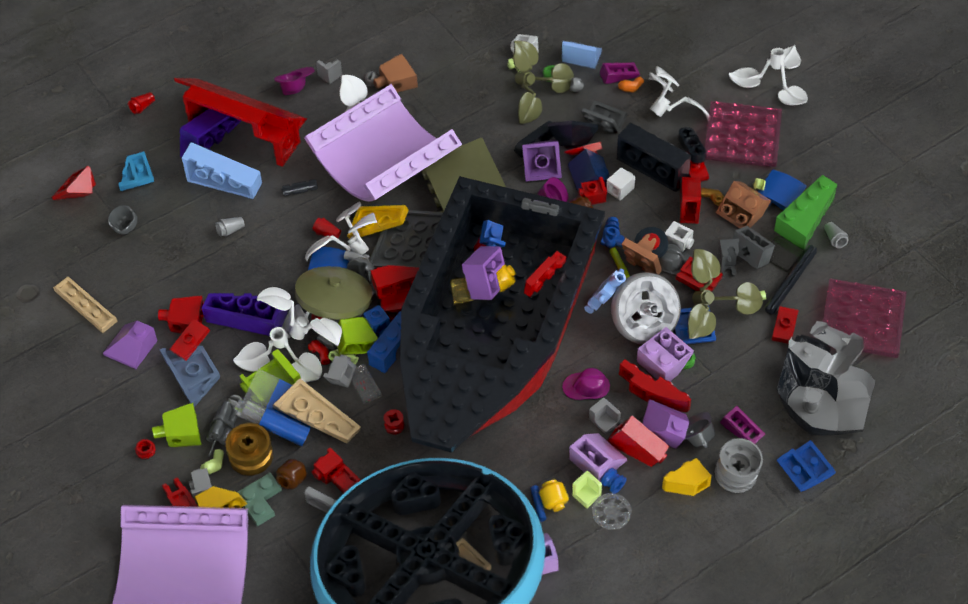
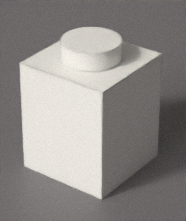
[606,167,635,201]

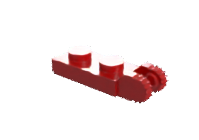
[162,477,198,507]

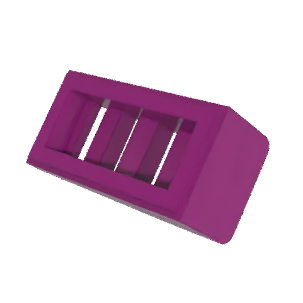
[600,63,640,84]
[720,406,765,444]

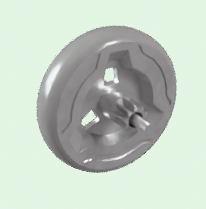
[611,272,681,344]

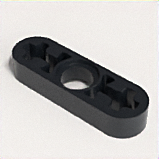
[514,121,554,158]
[678,127,706,163]

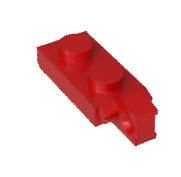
[524,251,566,297]

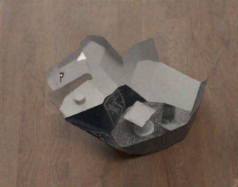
[777,321,875,436]

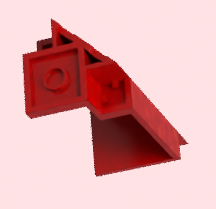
[174,78,307,167]

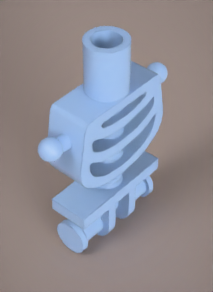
[584,269,626,314]

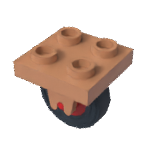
[622,227,668,275]

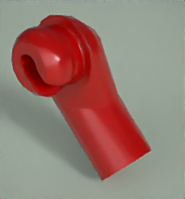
[308,340,330,365]

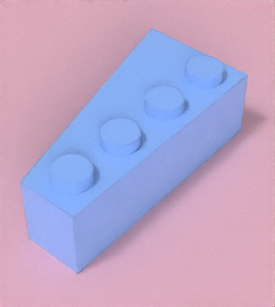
[182,142,262,199]

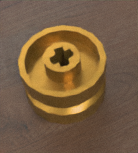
[225,423,273,476]

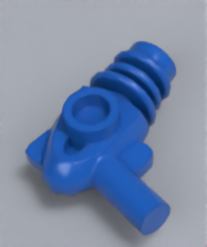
[601,217,624,248]

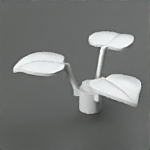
[729,45,808,105]
[649,66,710,122]
[340,75,367,111]
[305,202,377,261]
[257,287,342,346]
[233,304,322,383]

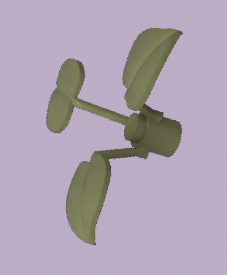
[513,40,574,124]
[688,249,763,339]

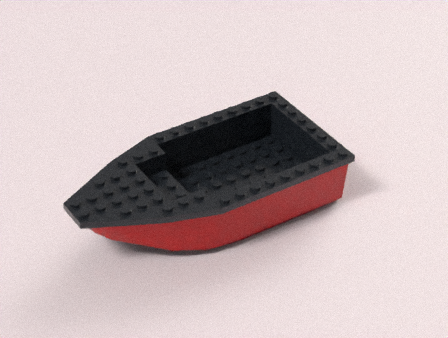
[400,176,605,453]

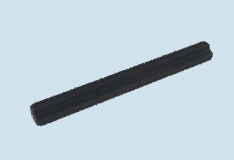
[765,245,817,315]

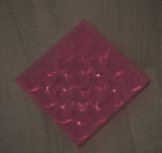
[705,101,782,167]
[823,279,907,358]

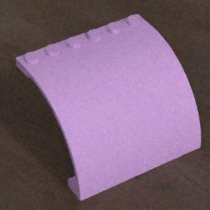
[304,84,462,201]
[112,505,248,604]

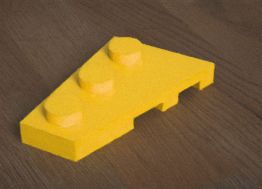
[347,205,409,239]

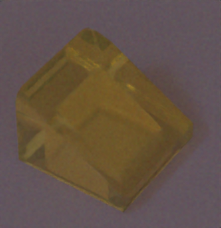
[450,278,473,304]

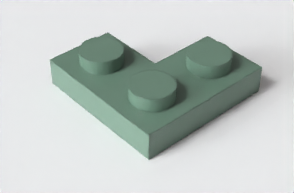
[238,473,282,527]

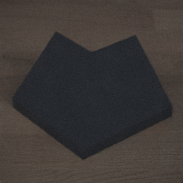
[548,120,599,147]

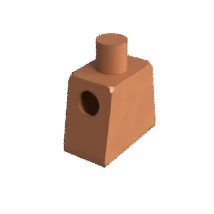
[373,54,418,92]

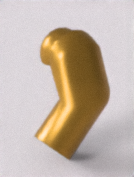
[701,188,724,206]

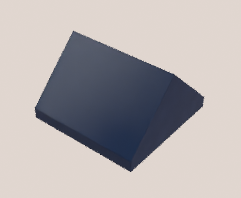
[568,148,610,193]

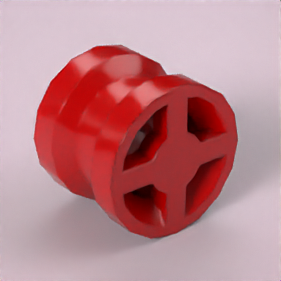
[384,409,405,435]

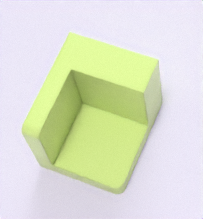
[572,471,602,508]

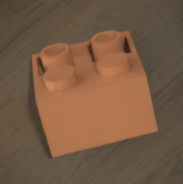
[716,181,771,228]

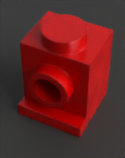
[578,177,607,205]
[311,448,344,485]

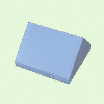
[562,41,602,69]

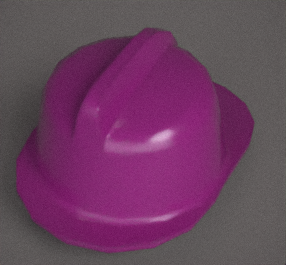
[274,67,315,95]
[537,177,568,202]
[562,368,610,400]

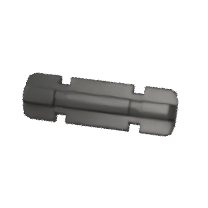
[521,198,559,216]

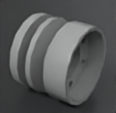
[714,438,763,493]

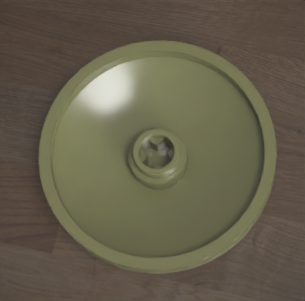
[295,266,372,319]

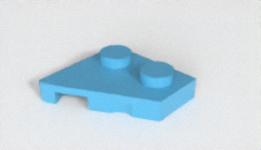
[119,152,154,191]

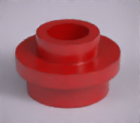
[135,439,156,459]

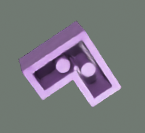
[462,246,505,300]

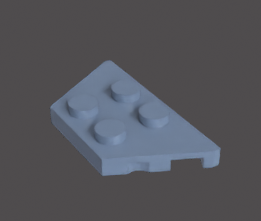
[160,346,220,407]

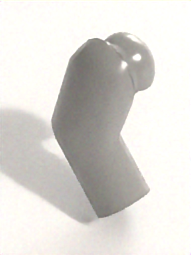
[344,250,371,261]

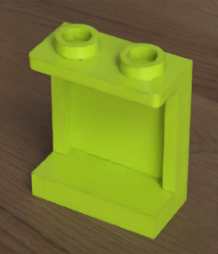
[239,349,301,411]

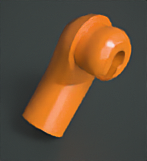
[618,76,644,93]

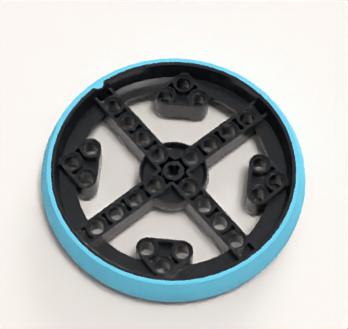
[310,458,545,604]

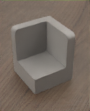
[316,59,342,84]
[589,397,621,434]

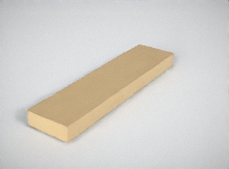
[53,277,118,333]

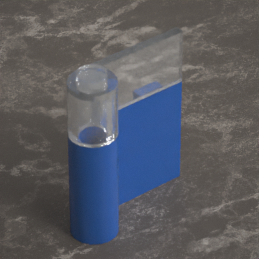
[234,368,310,447]

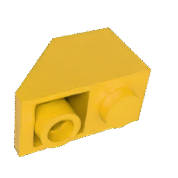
[662,458,712,496]
[195,486,247,508]

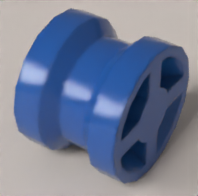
[601,468,626,494]

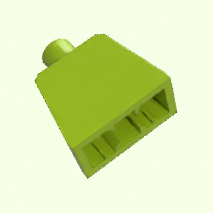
[337,317,378,355]
[152,403,201,447]

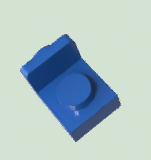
[479,220,506,247]
[364,305,390,338]

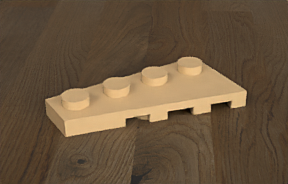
[273,379,361,443]

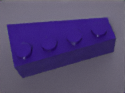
[180,109,242,157]
[202,293,290,336]

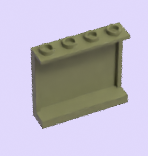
[421,137,506,212]

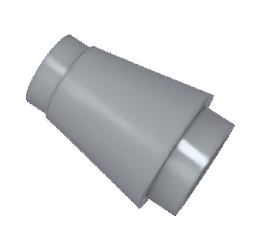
[215,217,245,237]
[824,222,849,248]

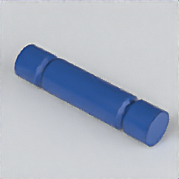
[530,485,547,522]

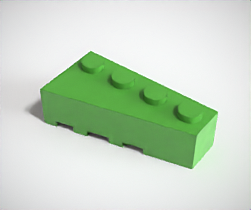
[774,175,837,251]

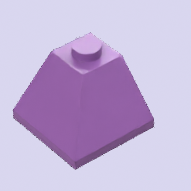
[522,140,562,181]
[103,321,157,369]
[642,400,689,449]

